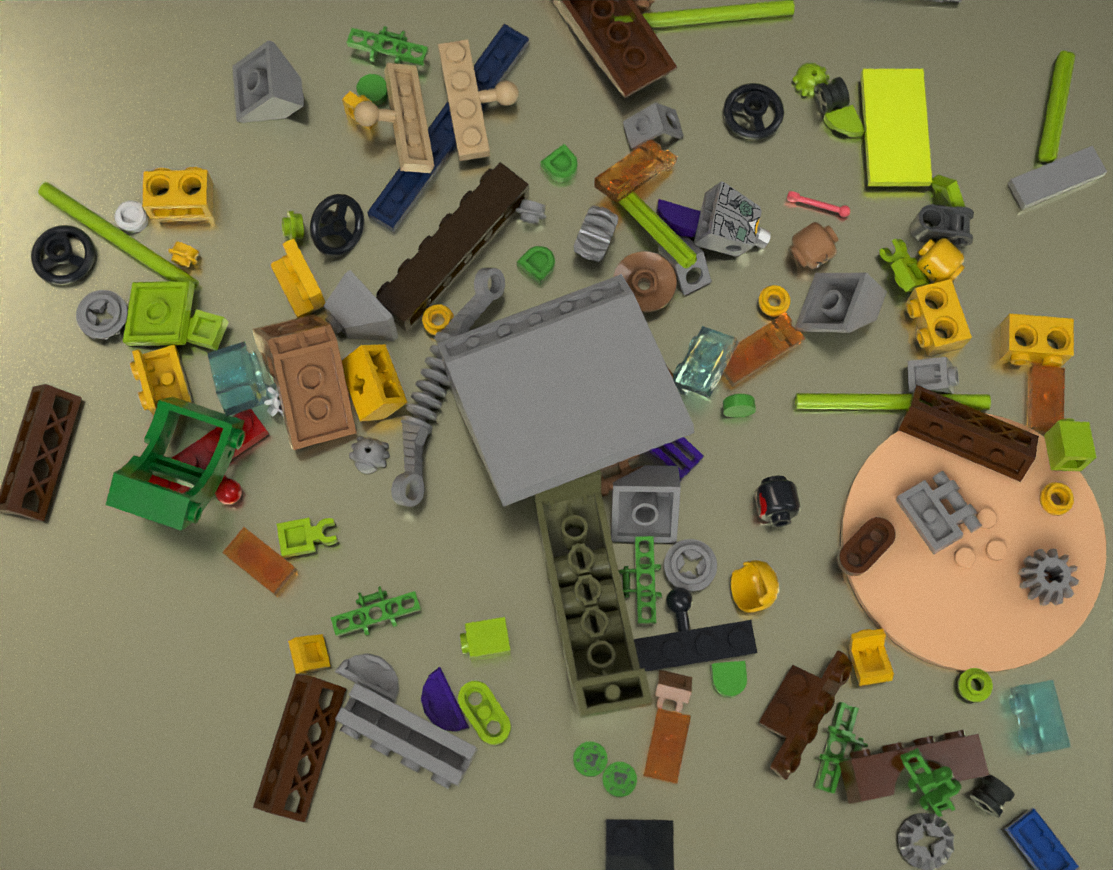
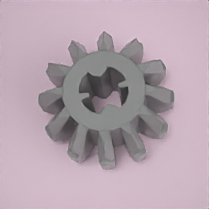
[573,205,619,262]
[1018,548,1079,606]

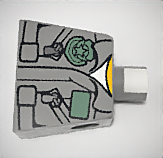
[694,181,771,256]

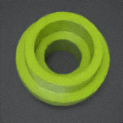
[281,210,304,242]
[958,668,993,702]

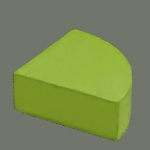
[823,105,865,137]
[931,174,965,207]

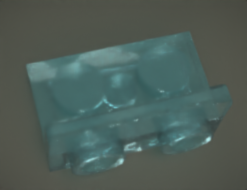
[673,326,739,398]
[1009,680,1071,756]

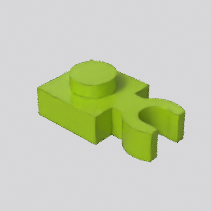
[186,309,229,351]
[276,518,338,558]

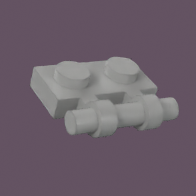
[896,471,982,555]

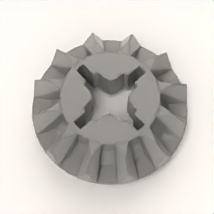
[76,290,128,340]
[663,539,717,593]
[898,813,955,870]

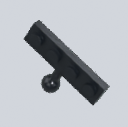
[634,587,757,672]

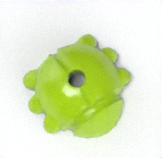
[792,62,830,96]

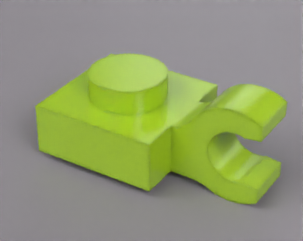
[879,239,930,292]

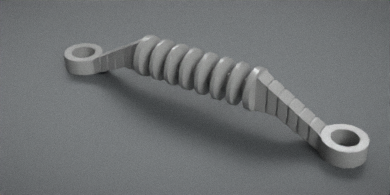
[391,267,505,507]

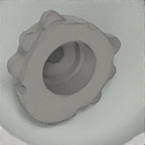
[349,436,390,474]

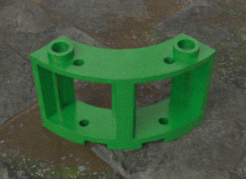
[105,396,245,531]

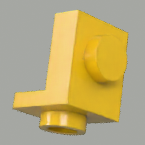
[848,629,894,686]

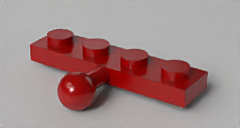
[148,406,269,505]

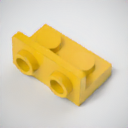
[271,238,326,318]

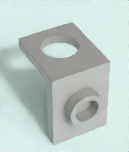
[623,102,684,149]
[658,236,711,295]

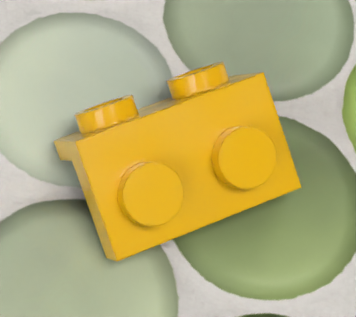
[130,345,193,416]

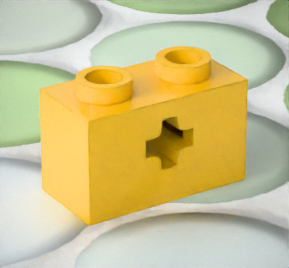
[341,344,408,421]

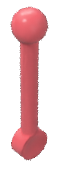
[787,191,850,218]

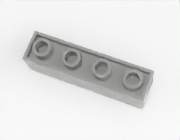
[335,683,478,789]

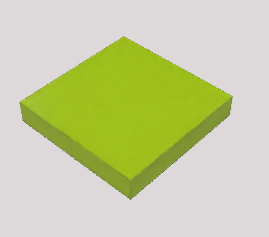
[123,281,195,346]

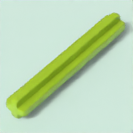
[1038,50,1076,163]
[611,181,697,269]

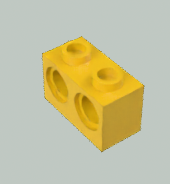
[142,167,213,219]
[906,279,972,357]
[1000,313,1074,368]

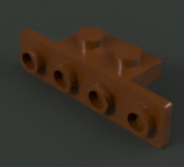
[759,650,852,780]

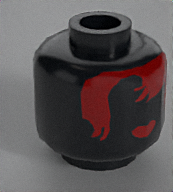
[755,475,801,527]

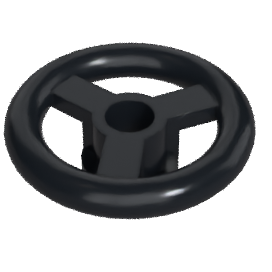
[723,83,784,140]
[310,194,364,257]
[31,225,95,285]

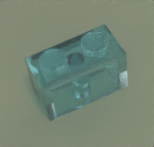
[207,341,267,417]

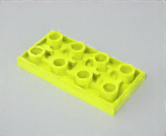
[861,69,932,186]

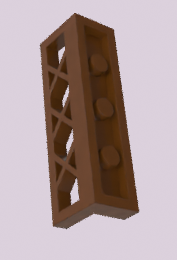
[0,384,82,522]
[898,385,1039,482]
[253,674,346,823]

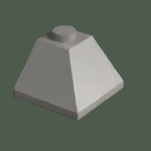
[233,40,304,123]
[324,270,398,341]
[795,273,886,333]
[611,465,681,543]

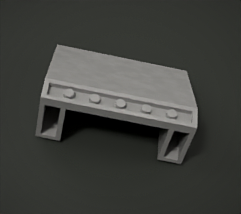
[437,274,695,507]

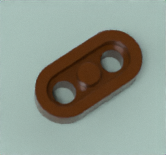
[837,517,896,576]

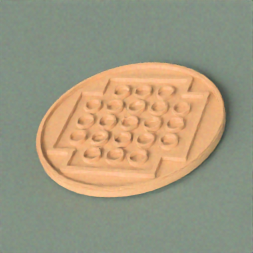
[841,413,1106,673]

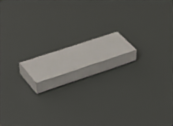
[1008,146,1107,210]

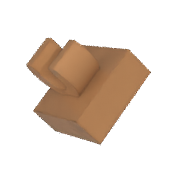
[655,670,692,713]

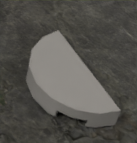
[335,653,399,703]

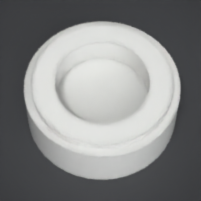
[115,201,149,234]

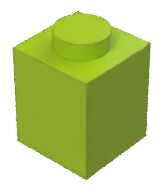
[1044,418,1097,471]
[460,617,511,661]

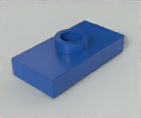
[1005,808,1079,870]

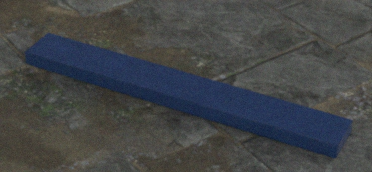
[367,23,530,232]

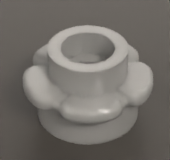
[516,200,546,224]

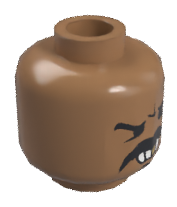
[789,222,839,269]

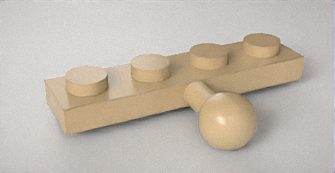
[438,39,519,161]
[354,63,434,173]

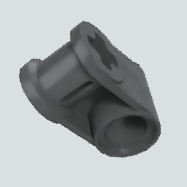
[910,204,974,247]

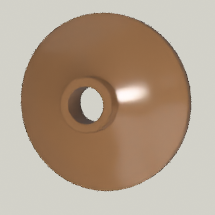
[613,251,677,312]

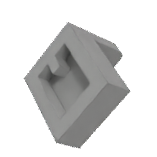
[908,357,959,394]

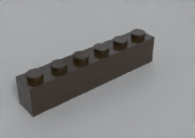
[376,162,529,332]

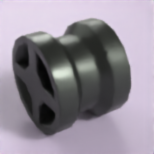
[814,77,850,114]
[970,774,1015,818]

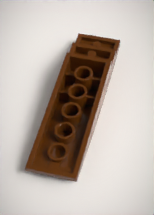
[551,0,677,98]

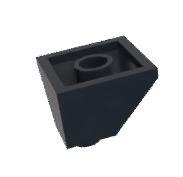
[604,819,674,870]

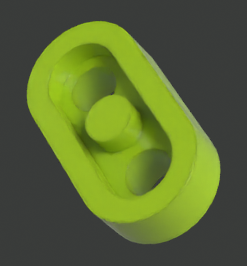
[458,681,511,745]

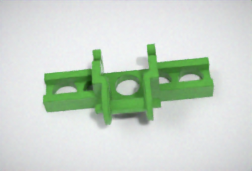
[347,26,428,66]
[618,536,662,624]
[331,586,421,636]
[814,702,868,794]
[900,748,961,817]

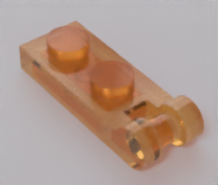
[594,140,677,203]
[714,313,806,387]

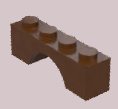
[839,729,989,804]

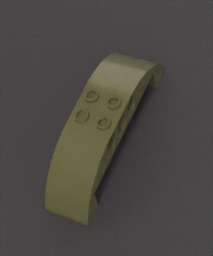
[534,470,652,718]

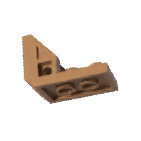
[252,314,356,450]

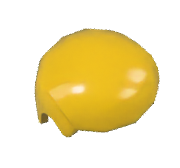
[731,560,779,613]

